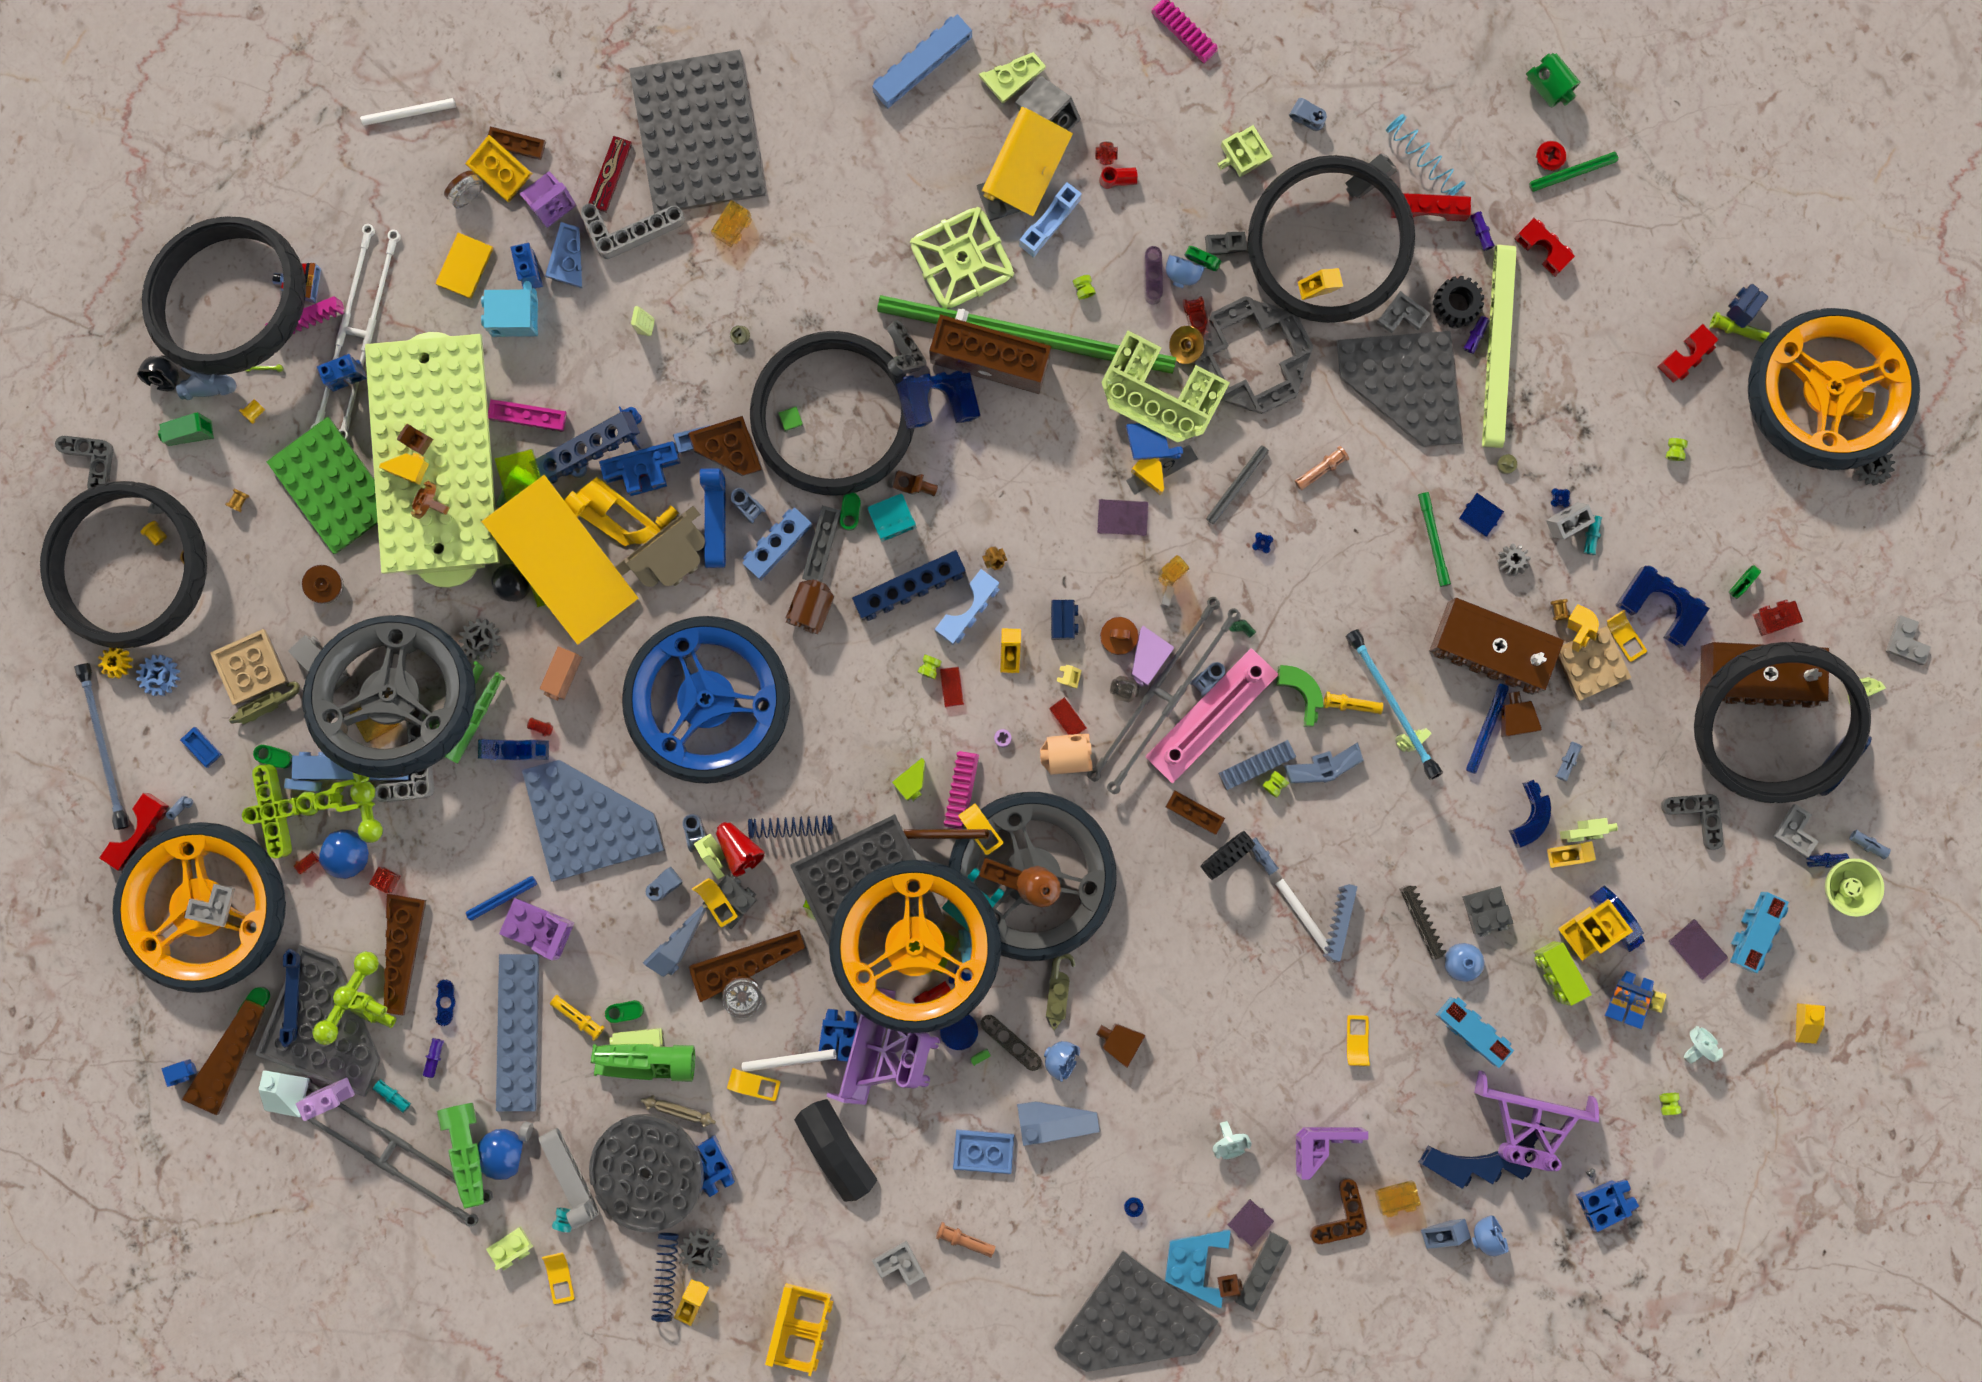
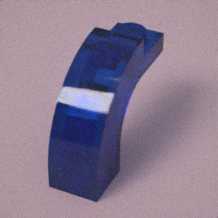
[478,739,549,761]
[1509,779,1551,848]
[1589,885,1645,952]

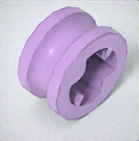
[994,729,1011,747]

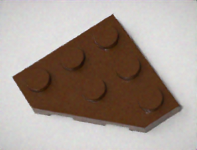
[688,416,762,476]

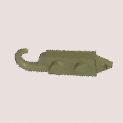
[229,681,300,724]
[1046,953,1075,1030]

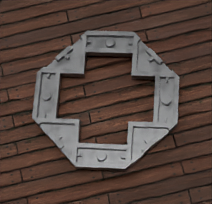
[1195,296,1313,414]

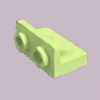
[1395,728,1432,752]
[694,834,725,880]
[486,1227,533,1271]

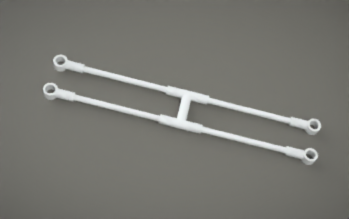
[311,224,401,440]

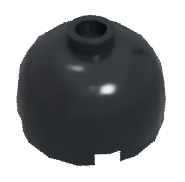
[137,355,179,392]
[491,564,530,602]

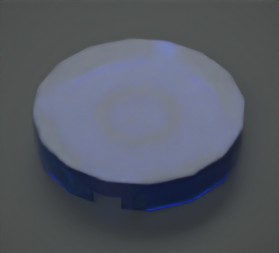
[940,1014,978,1050]

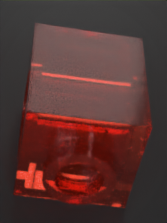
[369,867,401,893]

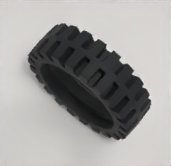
[1200,831,1255,880]

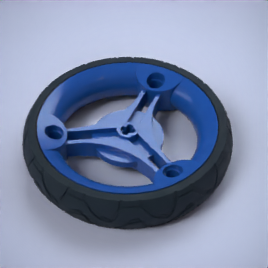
[622,616,790,784]

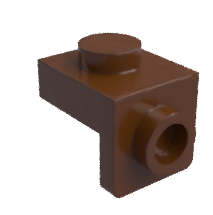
[397,424,434,456]

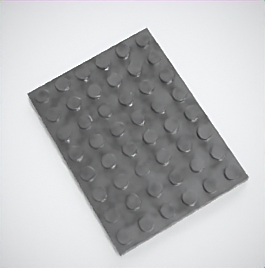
[629,49,766,214]

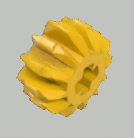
[98,648,133,679]

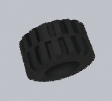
[1432,276,1485,328]

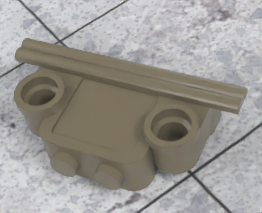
[615,506,705,587]

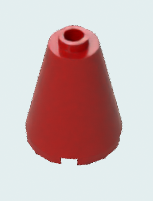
[716,822,765,877]

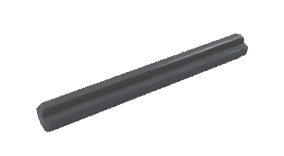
[1206,445,1269,524]

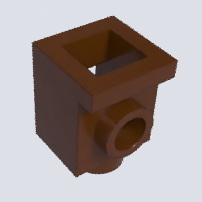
[1217,1274,1243,1298]

